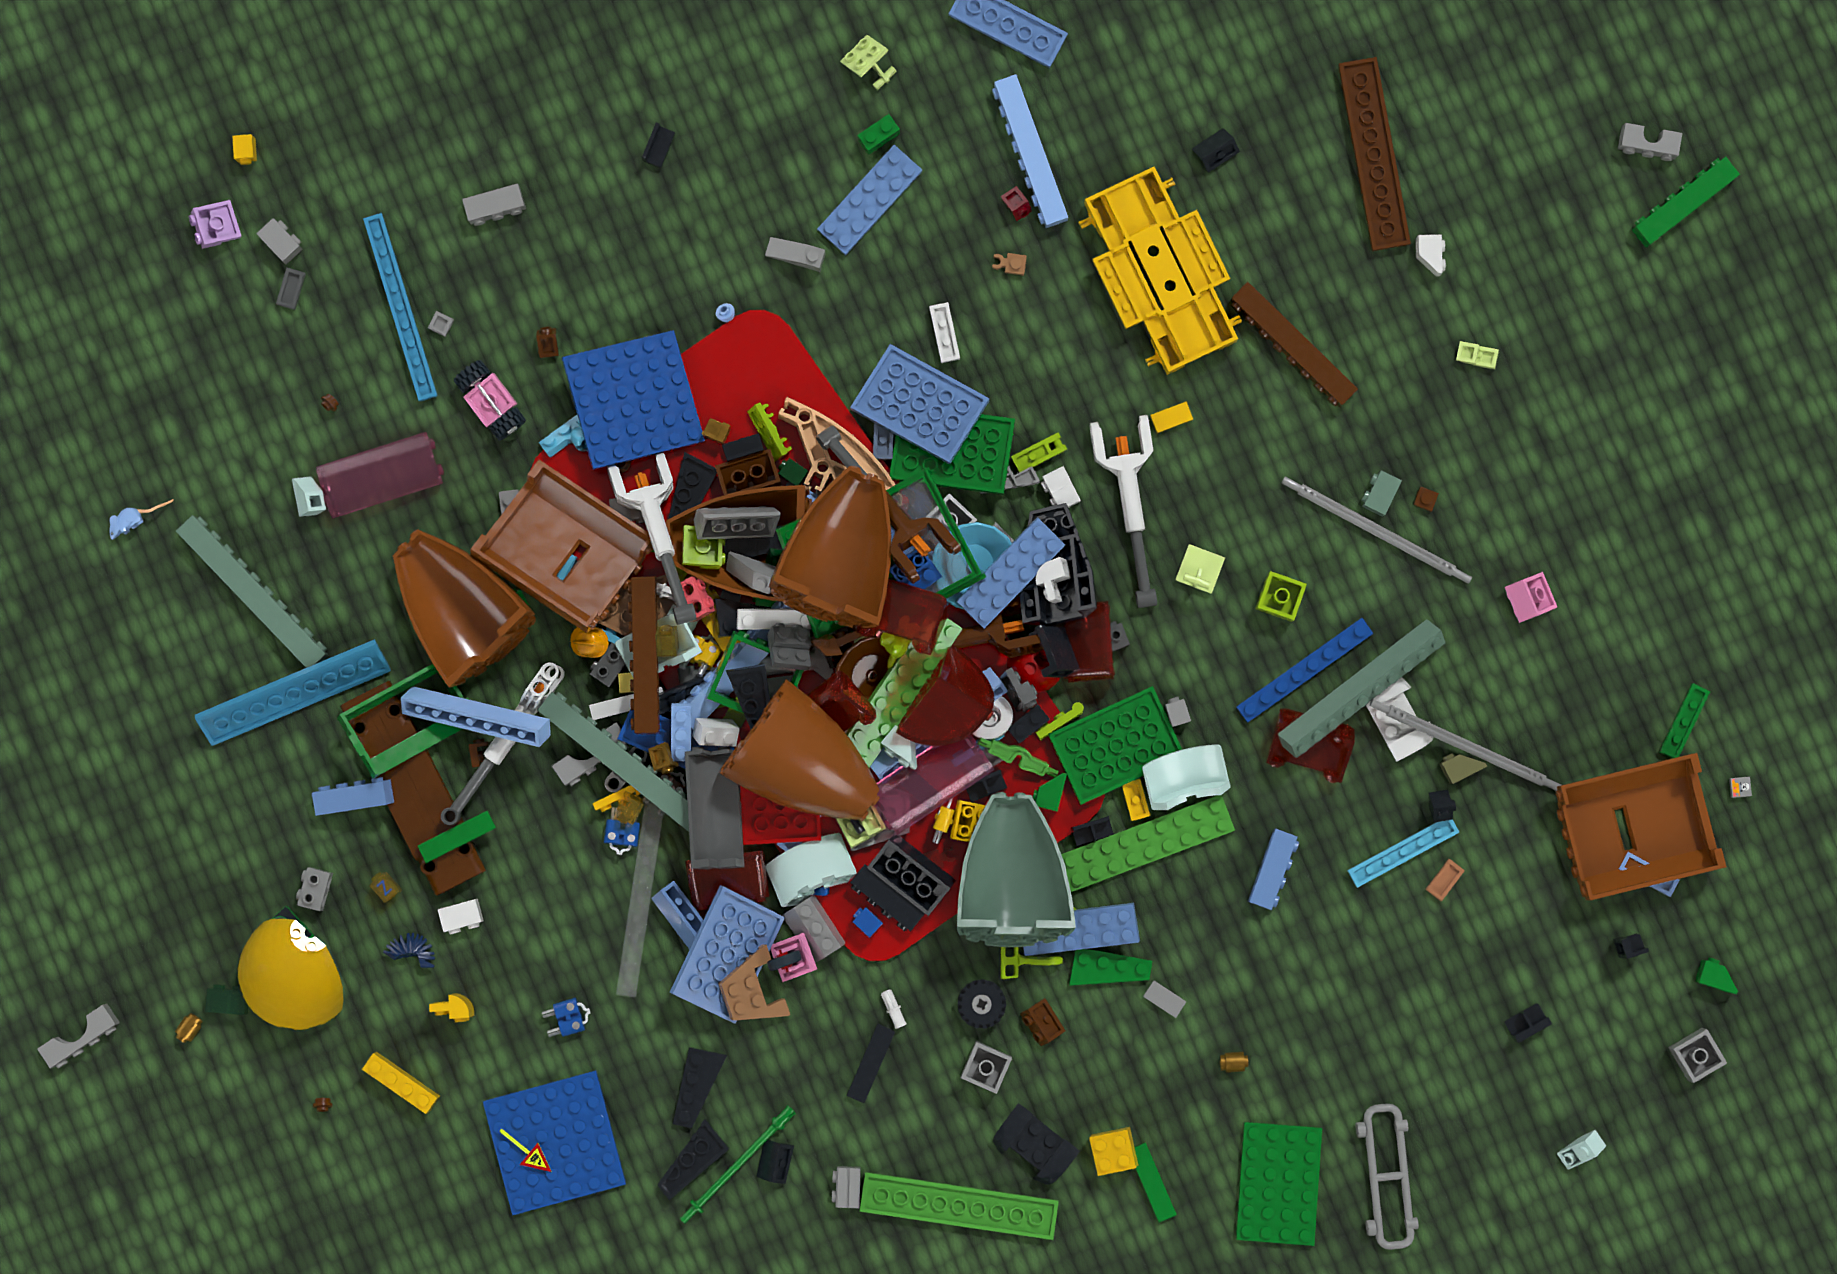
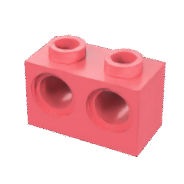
[681,577,715,622]

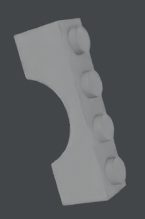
[552,722,629,786]
[37,1004,120,1069]

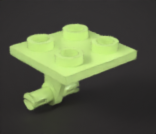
[840,35,897,90]
[1176,544,1225,594]

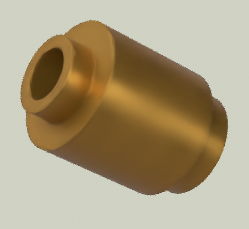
[175,1013,203,1043]
[1220,1052,1248,1072]

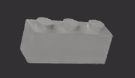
[462,184,526,226]

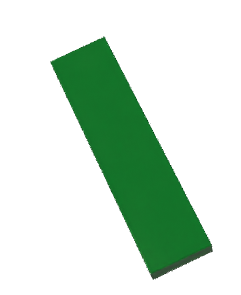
[1658,683,1710,759]
[418,811,496,863]
[1134,1142,1177,1223]

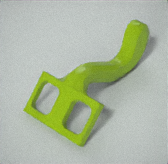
[1001,947,1063,979]

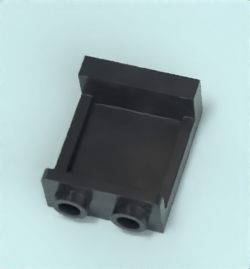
[1028,625,1080,677]

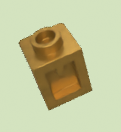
[648,742,679,774]

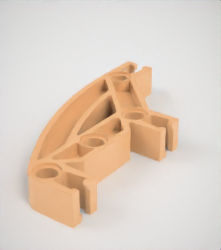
[778,397,903,527]

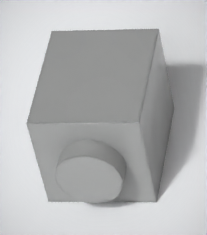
[1164,697,1191,727]

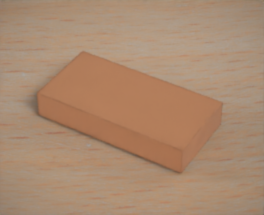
[1425,859,1465,901]

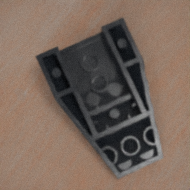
[1020,503,1097,626]

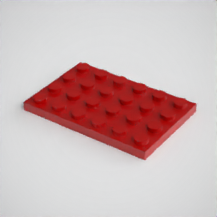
[737,727,821,845]

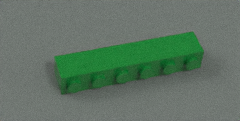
[1632,157,1740,248]

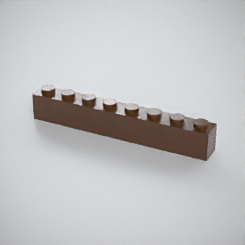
[1230,282,1358,408]
[628,577,660,735]

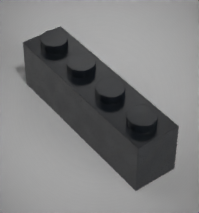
[850,864,925,932]

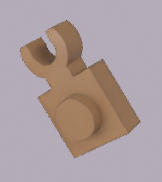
[992,253,1027,276]

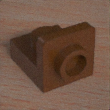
[536,326,559,358]
[469,739,490,768]

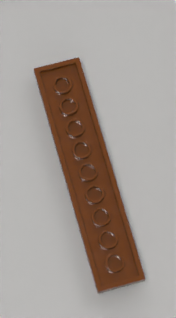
[1338,57,1411,251]

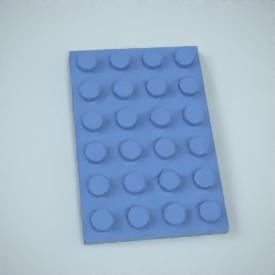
[850,344,989,465]
[670,885,785,1024]

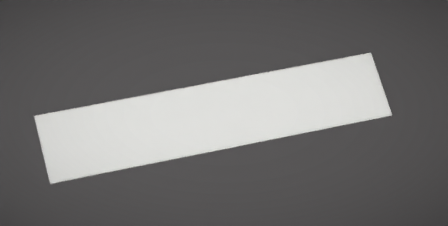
[589,687,663,720]

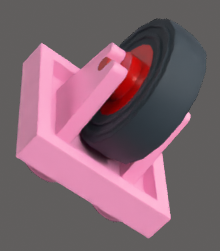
[767,933,817,982]

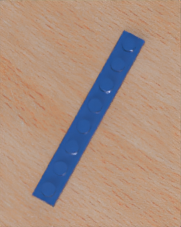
[1236,618,1373,723]

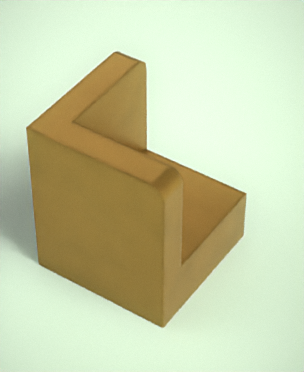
[701,419,731,444]

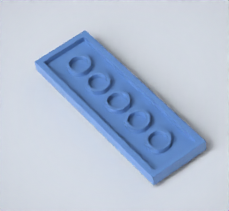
[949,0,1068,68]
[817,145,923,256]
[956,518,1065,628]
[1023,903,1140,956]

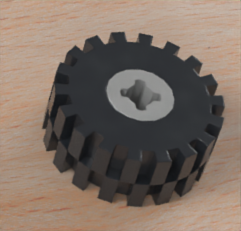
[957,979,1006,1029]

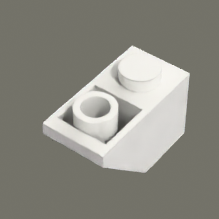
[1416,235,1446,276]

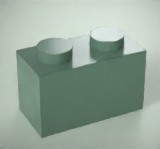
[1361,471,1402,517]

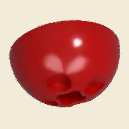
[1007,650,1061,692]

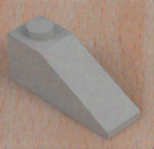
[765,237,826,272]
[726,551,776,594]

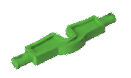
[977,737,1058,778]

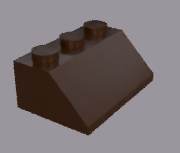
[715,449,782,495]

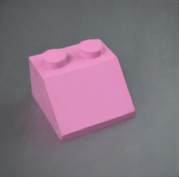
[1505,572,1557,623]

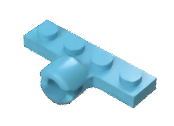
[539,415,587,457]

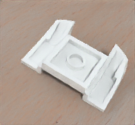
[1366,677,1434,762]

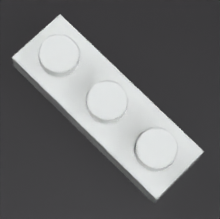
[929,302,960,363]

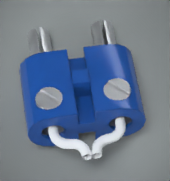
[604,807,640,855]
[542,997,591,1037]

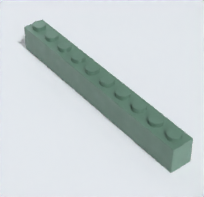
[176,515,328,668]
[1278,619,1445,758]
[537,692,689,832]

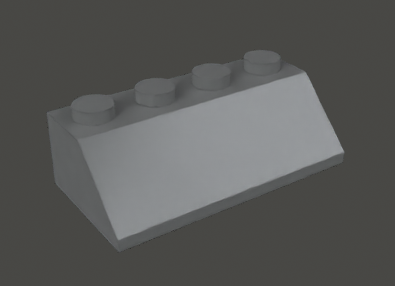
[694,506,780,540]

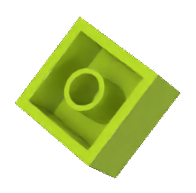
[1255,571,1307,622]

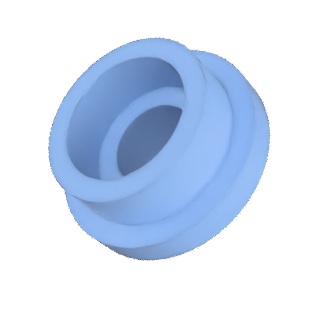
[716,303,735,322]

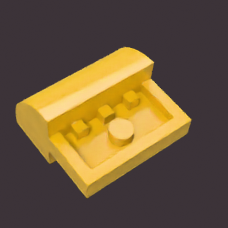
[950,800,986,842]
[429,993,474,1022]

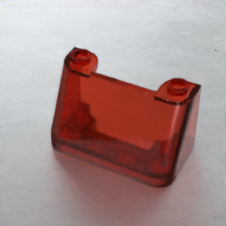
[857,579,947,656]
[1064,601,1115,683]
[807,671,876,732]
[1266,708,1355,783]
[685,850,770,910]

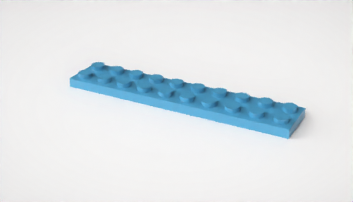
[195,639,391,746]

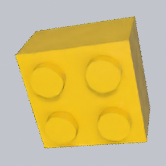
[1089,1127,1138,1176]

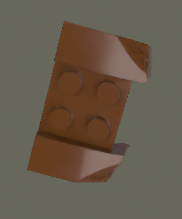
[811,613,888,656]

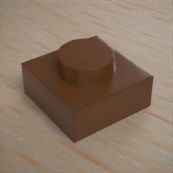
[1413,487,1439,512]

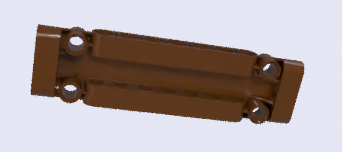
[340,681,486,896]

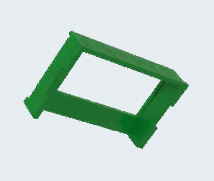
[337,664,469,779]

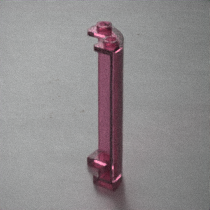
[316,432,444,519]
[874,724,995,835]

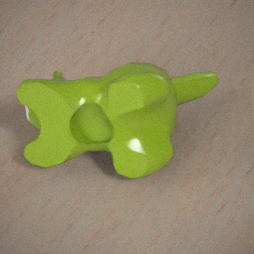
[880,616,921,669]

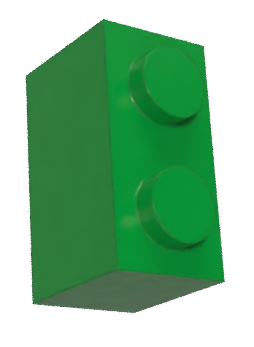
[857,114,900,155]

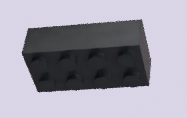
[867,832,956,916]

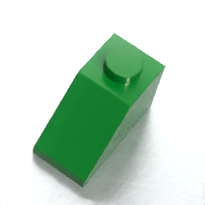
[1032,773,1067,812]
[1695,957,1738,995]

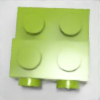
[682,525,726,569]

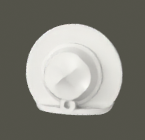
[966,696,1013,740]

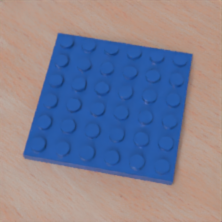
[562,330,705,470]
[483,1070,626,1215]

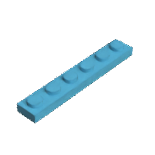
[1347,820,1459,888]

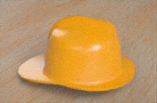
[570,627,609,658]

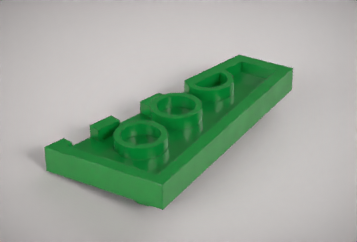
[1069,949,1153,986]

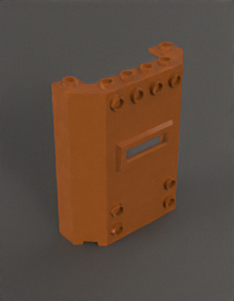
[470,460,653,633]
[1556,753,1726,900]

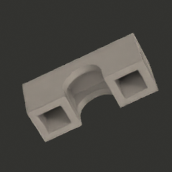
[1618,123,1682,161]

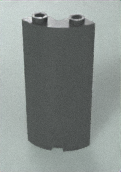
[685,746,744,869]

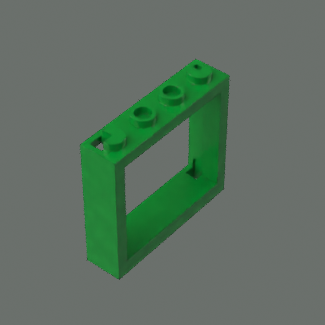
[706,630,804,713]

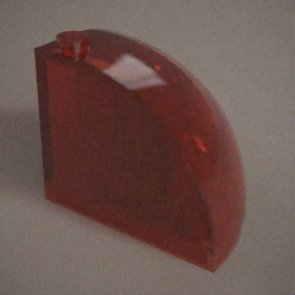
[896,644,995,746]

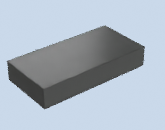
[276,267,306,310]

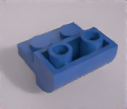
[889,549,942,599]

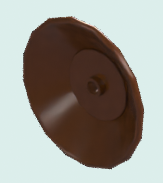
[834,635,890,717]

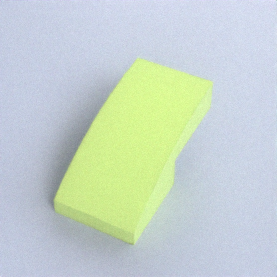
[1456,341,1499,369]

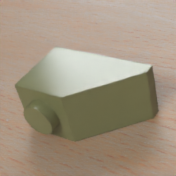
[1439,753,1487,784]

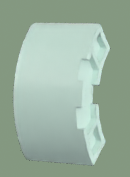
[615,613,702,677]
[1142,745,1231,810]
[766,833,857,907]

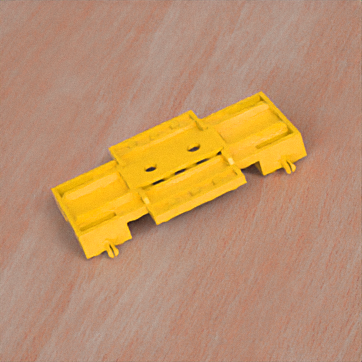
[1079,166,1242,375]

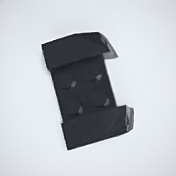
[993,1103,1080,1185]

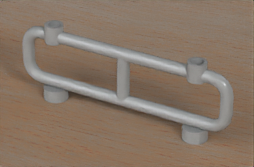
[1355,1104,1419,1250]

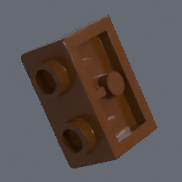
[1020,998,1066,1046]

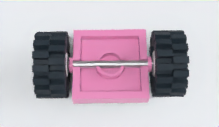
[453,360,526,441]

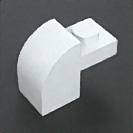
[1036,557,1071,603]

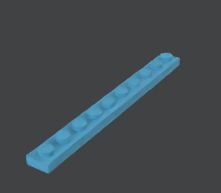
[363,213,438,402]

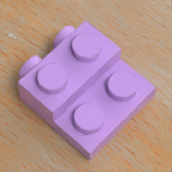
[189,200,241,249]

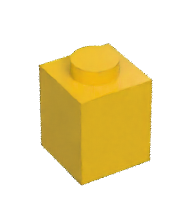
[232,134,257,165]

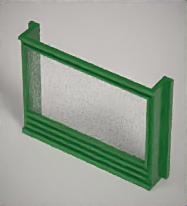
[886,467,987,618]

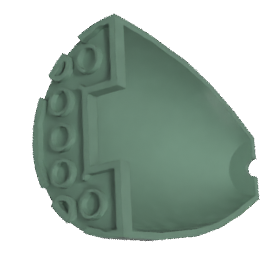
[957,792,1076,947]

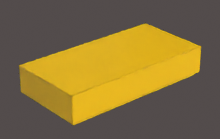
[1150,401,1193,433]

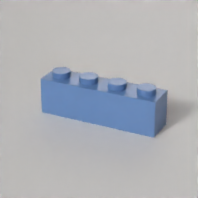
[312,777,394,816]
[1248,829,1299,910]
[651,881,703,950]

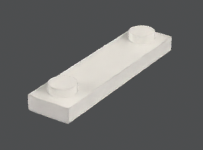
[737,609,812,630]

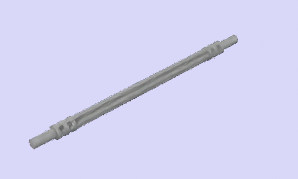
[1282,477,1472,584]
[1369,699,1561,791]

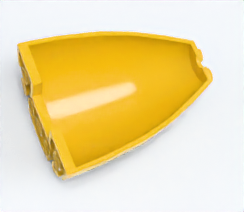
[238,919,343,1030]

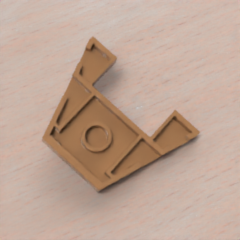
[718,944,790,1020]

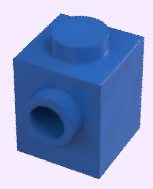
[853,907,883,938]

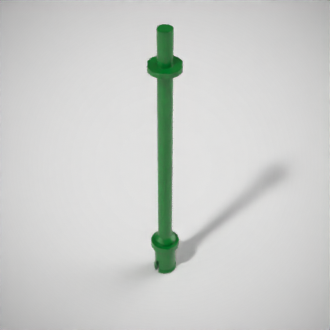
[680,1105,796,1224]

